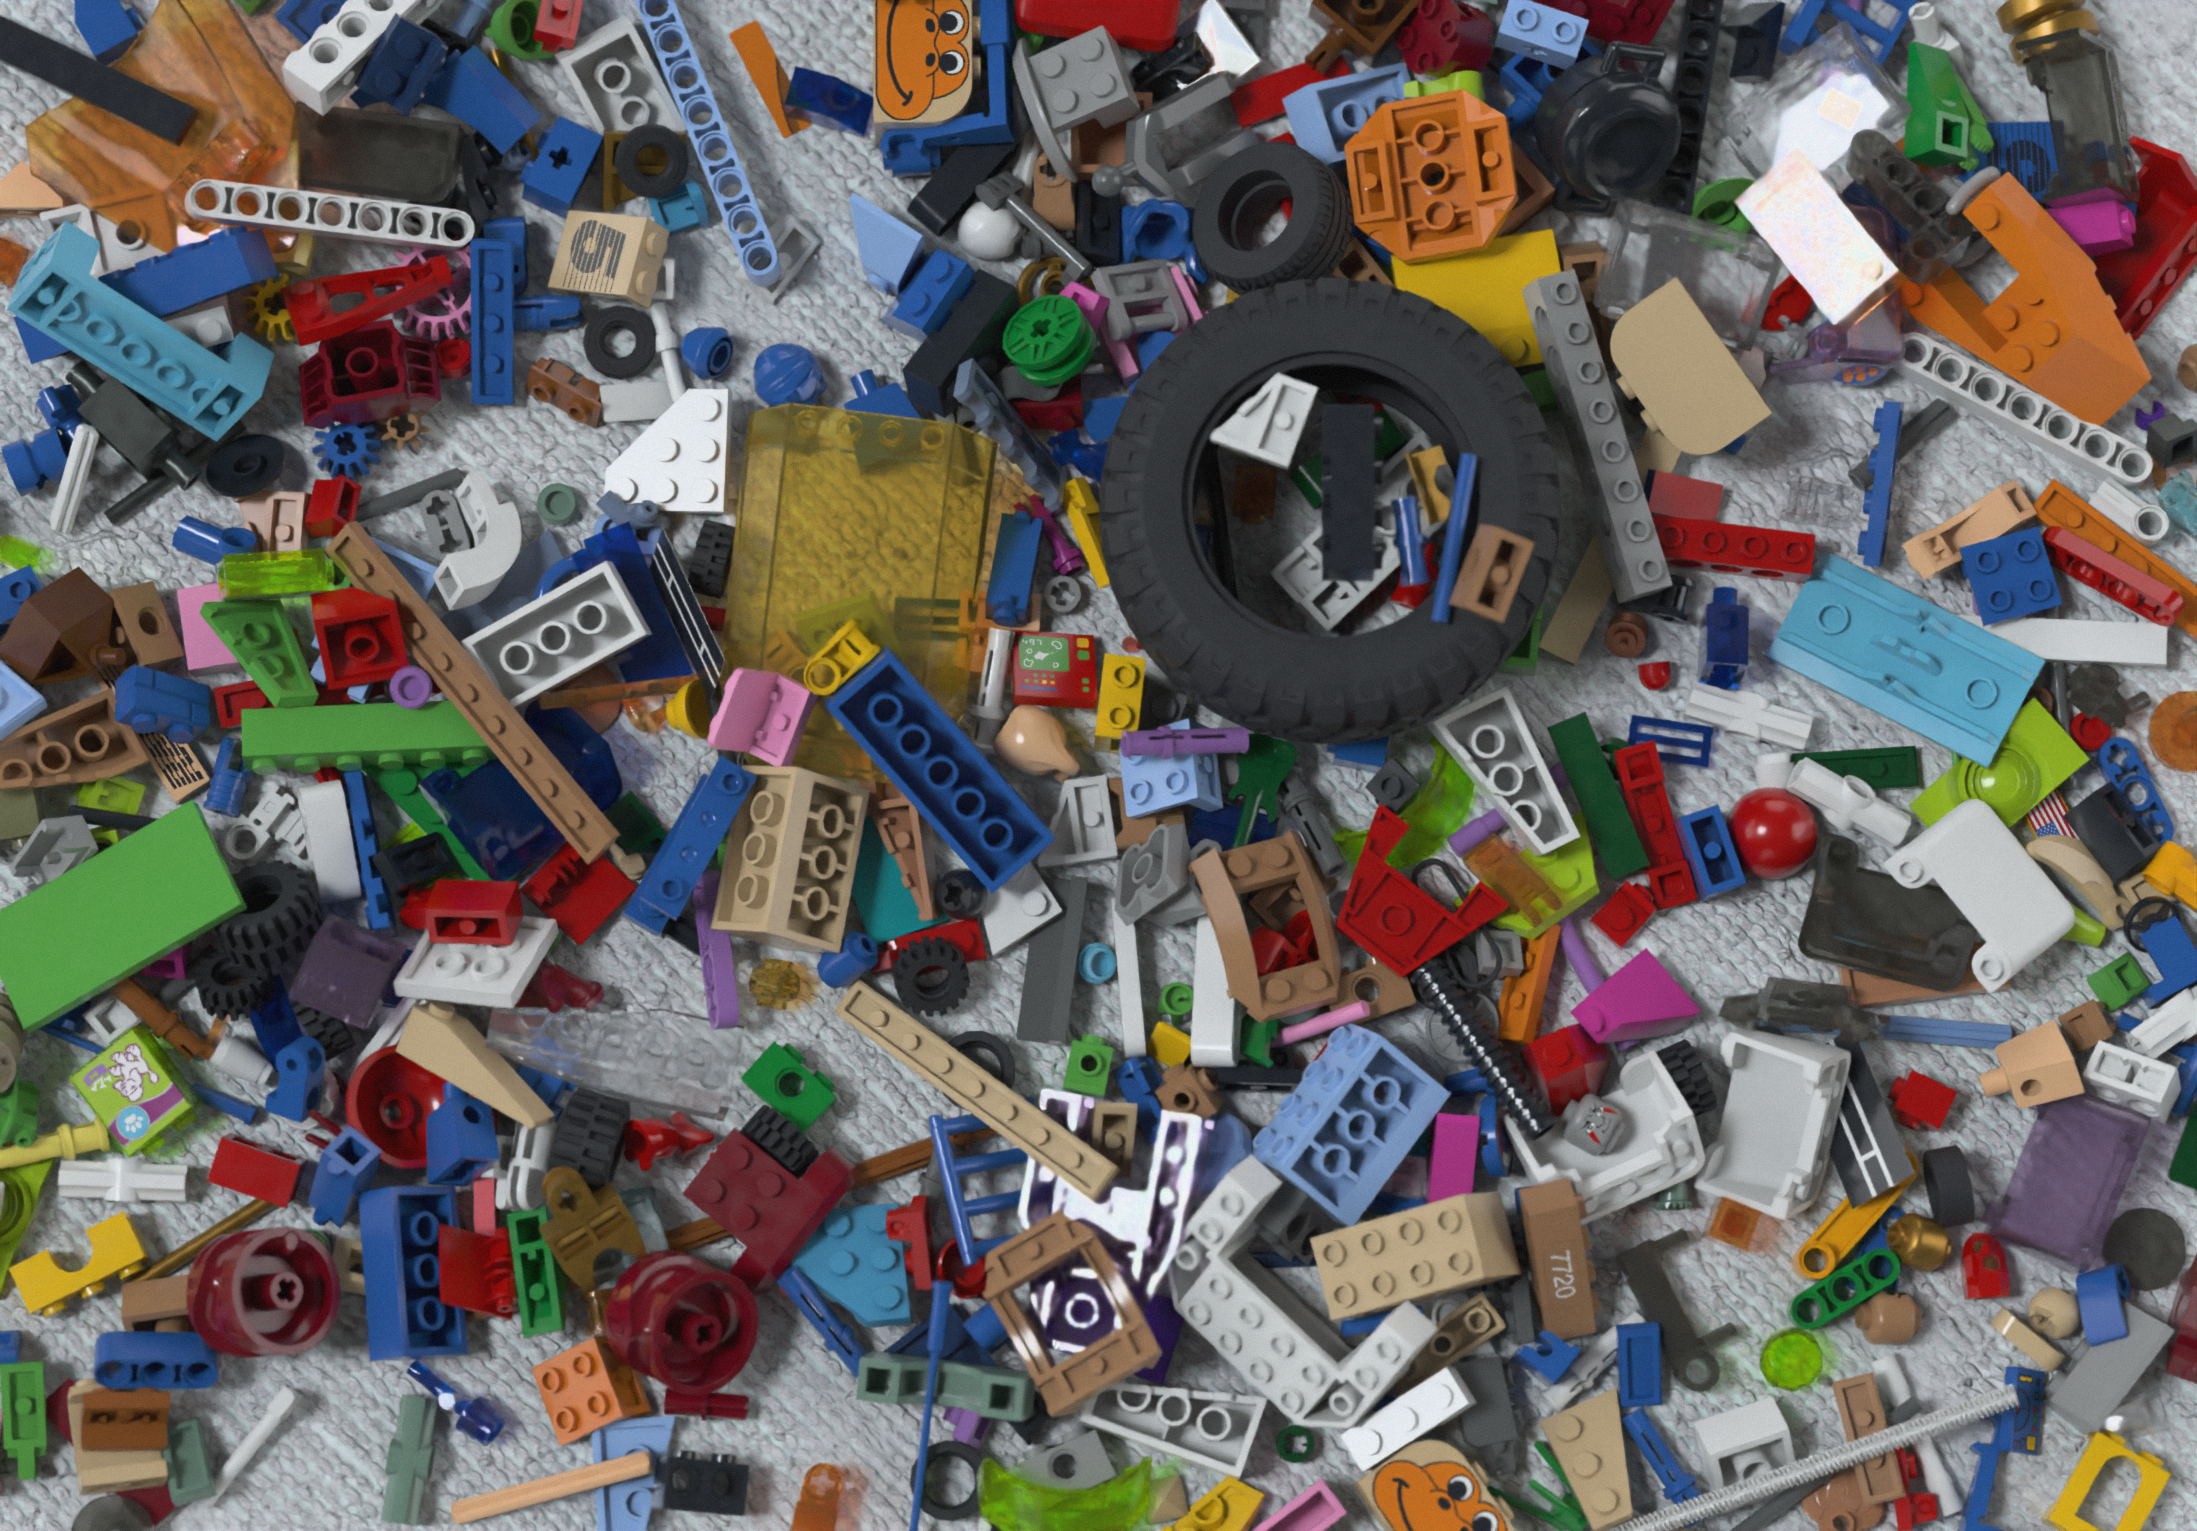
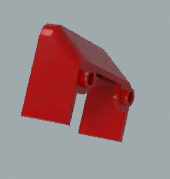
[1014,0,1182,52]
[2094,136,2197,341]

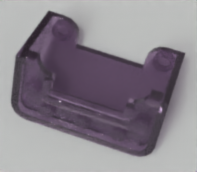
[1981,1093,2151,1275]

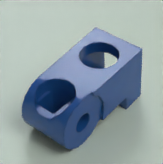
[265,1036,325,1123]

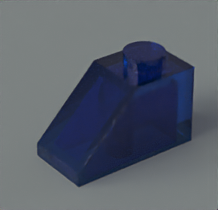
[784,66,873,138]
[250,974,307,1073]

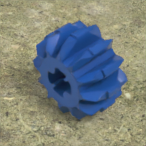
[312,422,384,482]

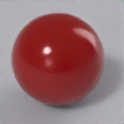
[1725,787,1818,880]

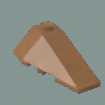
[0,688,149,791]

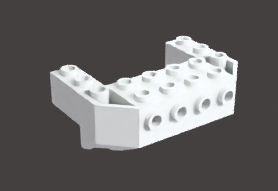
[1164,1154,1438,1429]

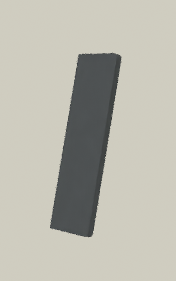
[1016,875,1088,1046]

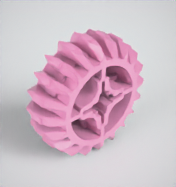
[385,232,471,343]

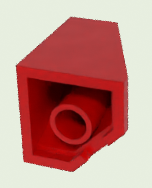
[1520,1023,1613,1118]

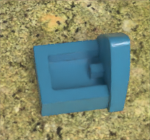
[647,180,709,237]

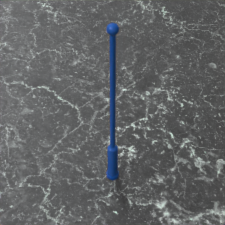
[39,1024,259,1126]
[909,1280,954,1531]

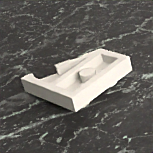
[1210,373,1318,470]
[1038,775,1118,869]

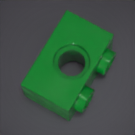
[740,1041,838,1135]

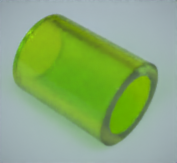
[0,533,41,570]

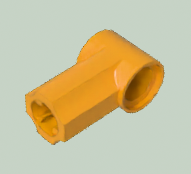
[2141,841,2197,913]

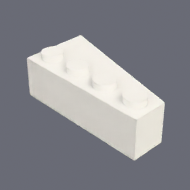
[1426,686,1580,856]
[1079,1383,1268,1480]

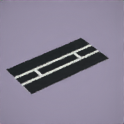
[649,528,725,702]
[1825,1027,1915,1209]

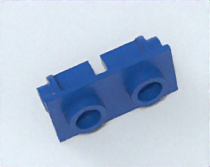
[1111,1052,1180,1145]

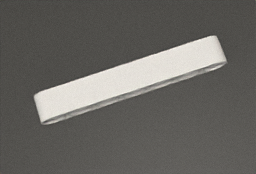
[184,179,475,251]
[1892,332,2153,490]

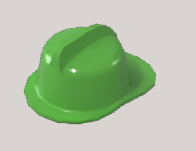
[485,0,562,60]
[1688,177,1763,251]

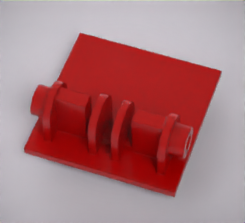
[519,840,637,946]
[439,1224,518,1320]

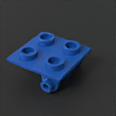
[1959,526,2063,627]

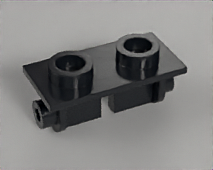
[1129,32,1210,105]

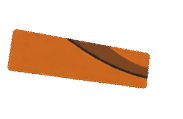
[729,20,812,138]

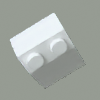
[554,15,687,136]

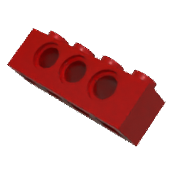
[1651,514,1816,584]

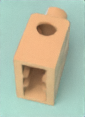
[1978,1020,2085,1109]

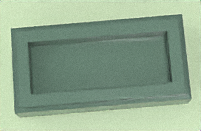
[162,1417,216,1507]

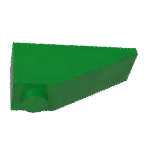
[507,1205,569,1339]

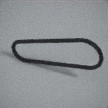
[1411,858,1503,989]

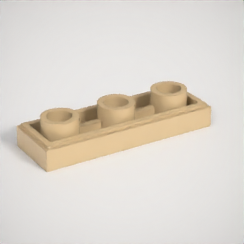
[1394,1292,1506,1396]

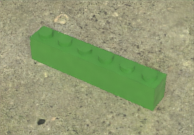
[241,700,497,775]

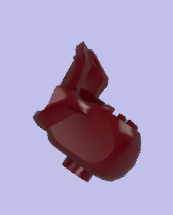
[490,958,604,1036]

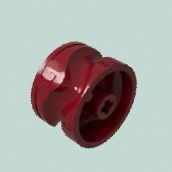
[186,1226,341,1358]
[605,1249,759,1396]

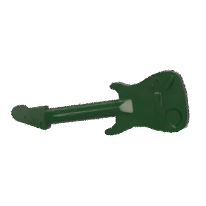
[1228,733,1297,849]

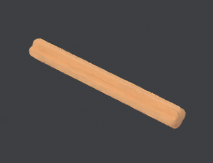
[451,1451,654,1524]

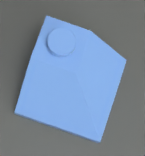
[849,192,925,295]

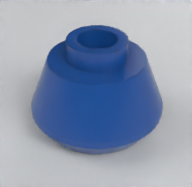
[681,327,734,381]

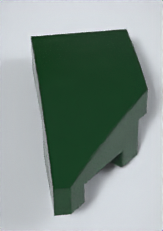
[602,790,667,853]

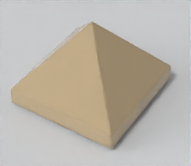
[1139,1474,1188,1525]

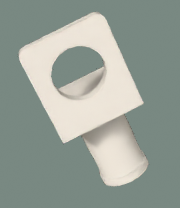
[1900,2,1969,82]

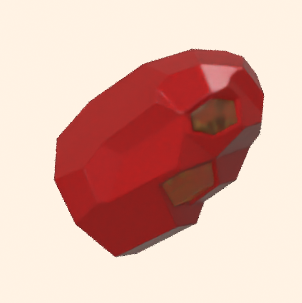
[1960,1233,2010,1300]

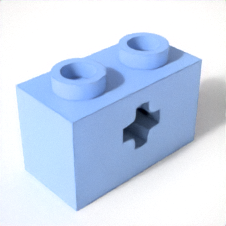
[1494,0,1589,69]

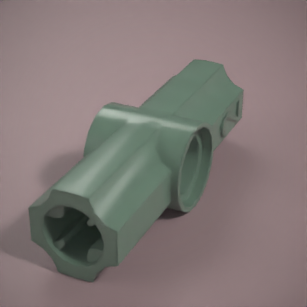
[381,1394,439,1526]

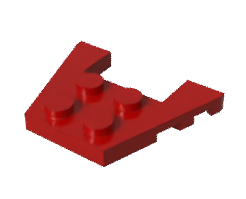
[1335,804,1510,979]

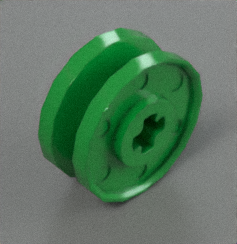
[1003,295,1096,386]

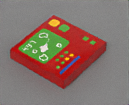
[1011,630,1097,709]

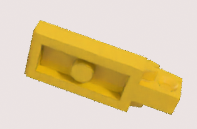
[1062,477,1111,589]

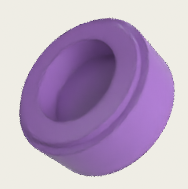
[390,665,432,709]

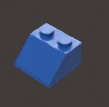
[881,249,976,343]

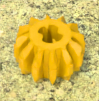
[244,273,301,343]

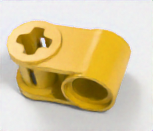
[803,618,882,695]

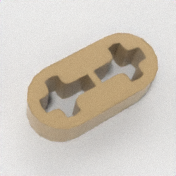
[1990,1306,2066,1373]

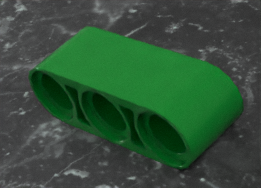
[1787,1248,1900,1330]

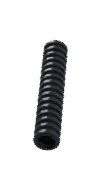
[1410,958,1557,1141]

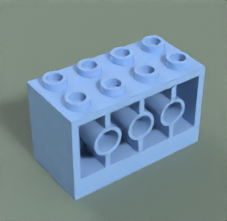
[1251,1023,1451,1227]

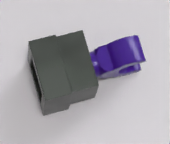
[2135,401,2197,469]

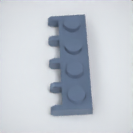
[953,358,1067,512]

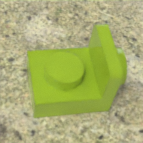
[75,776,146,815]

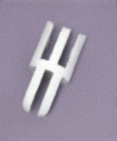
[505,1121,558,1211]

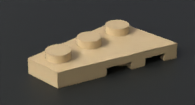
[1540,1387,1633,1531]

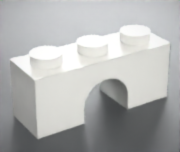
[1340,1367,1477,1472]

